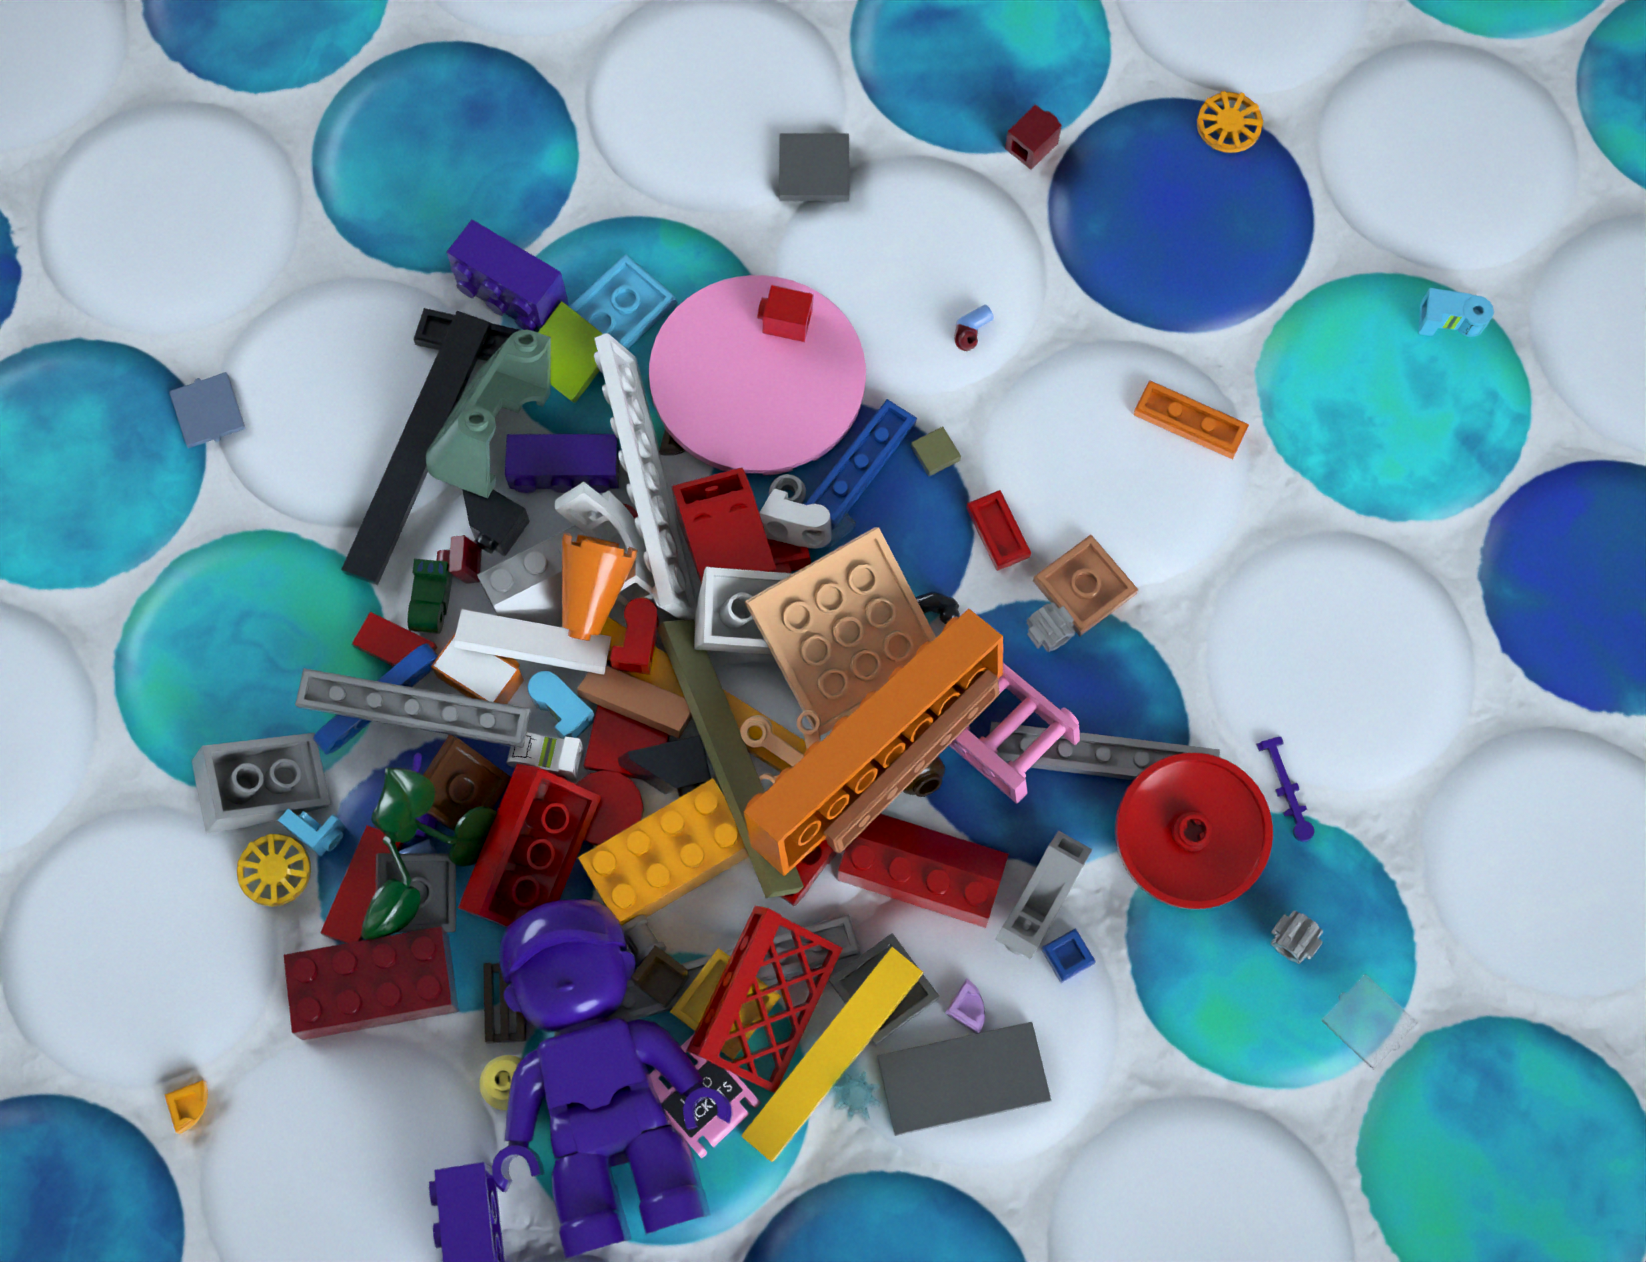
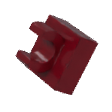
[436,535,482,584]

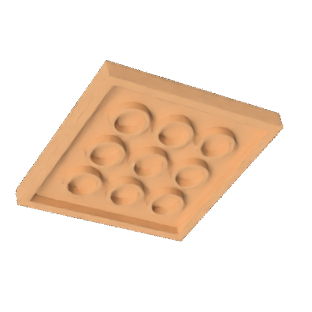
[745,527,936,736]

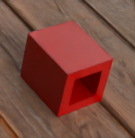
[757,285,814,342]

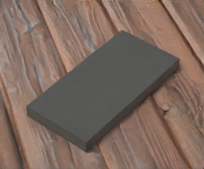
[877,1022,1051,1136]

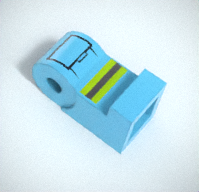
[1418,288,1494,337]
[528,671,595,739]

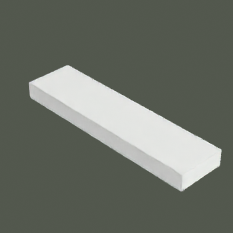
[454,609,611,675]

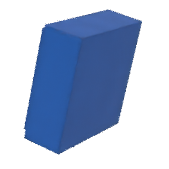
[1041,928,1096,983]

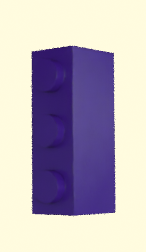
[505,434,620,493]

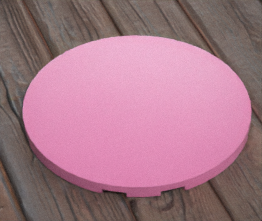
[649,275,866,476]

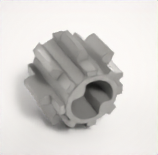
[1026,602,1076,652]
[1271,911,1323,964]

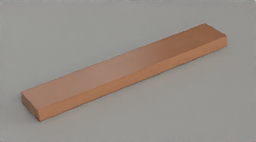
[824,670,1000,854]

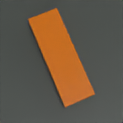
[1133,380,1249,459]

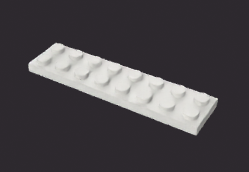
[594,333,698,621]

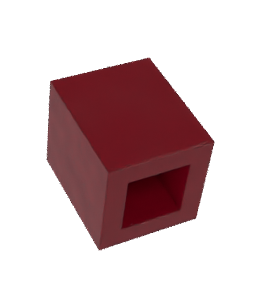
[1005,104,1062,170]

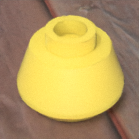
[479,1055,522,1110]

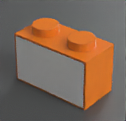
[431,633,524,704]

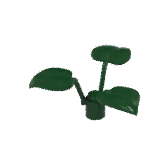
[361,767,497,940]

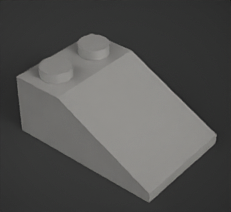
[192,733,330,833]

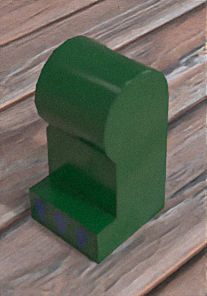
[407,558,453,634]

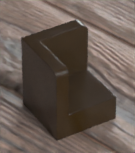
[631,945,690,1008]

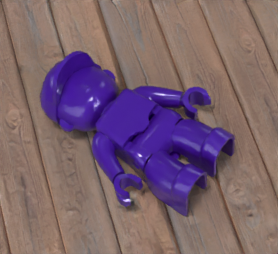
[492,899,733,1259]

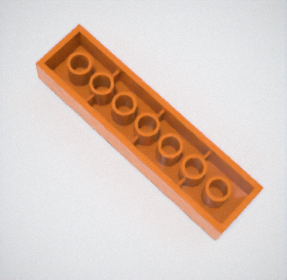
[744,609,1003,876]

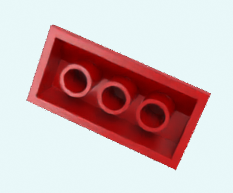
[458,763,601,928]
[838,813,1009,928]

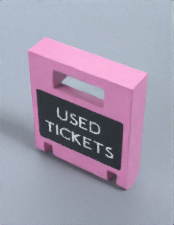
[650,1034,761,1159]

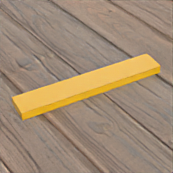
[741,947,924,1162]

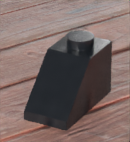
[462,489,530,556]
[618,735,711,798]

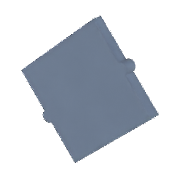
[169,372,246,448]

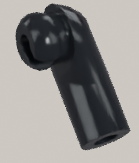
[915,592,960,624]

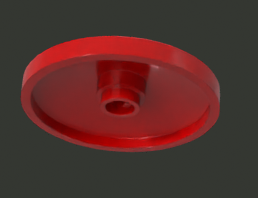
[1115,753,1273,909]

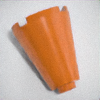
[562,533,638,641]

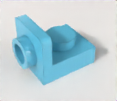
[278,809,346,857]

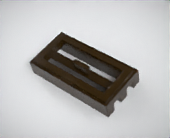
[483,962,526,1044]

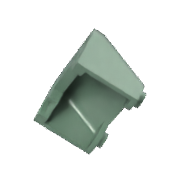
[426,330,551,498]

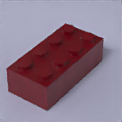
[283,926,459,1040]

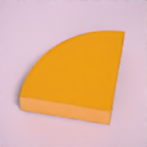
[165,1080,208,1134]

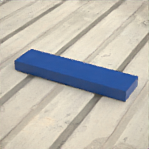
[805,399,917,530]

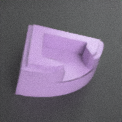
[945,978,985,1034]

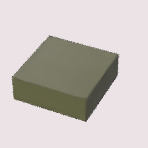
[911,426,961,477]

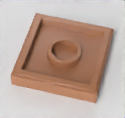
[1033,535,1139,637]

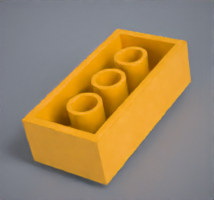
[578,778,749,926]

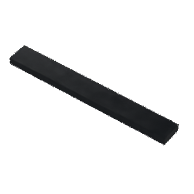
[341,311,492,585]

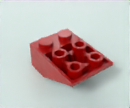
[671,467,777,584]

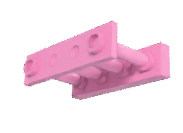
[949,663,1080,804]

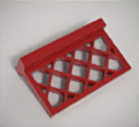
[686,905,843,1093]

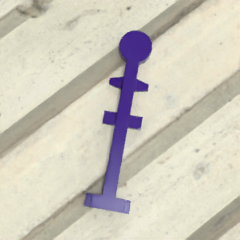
[1256,736,1314,842]

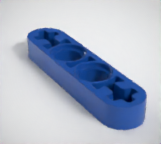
[313,643,438,755]

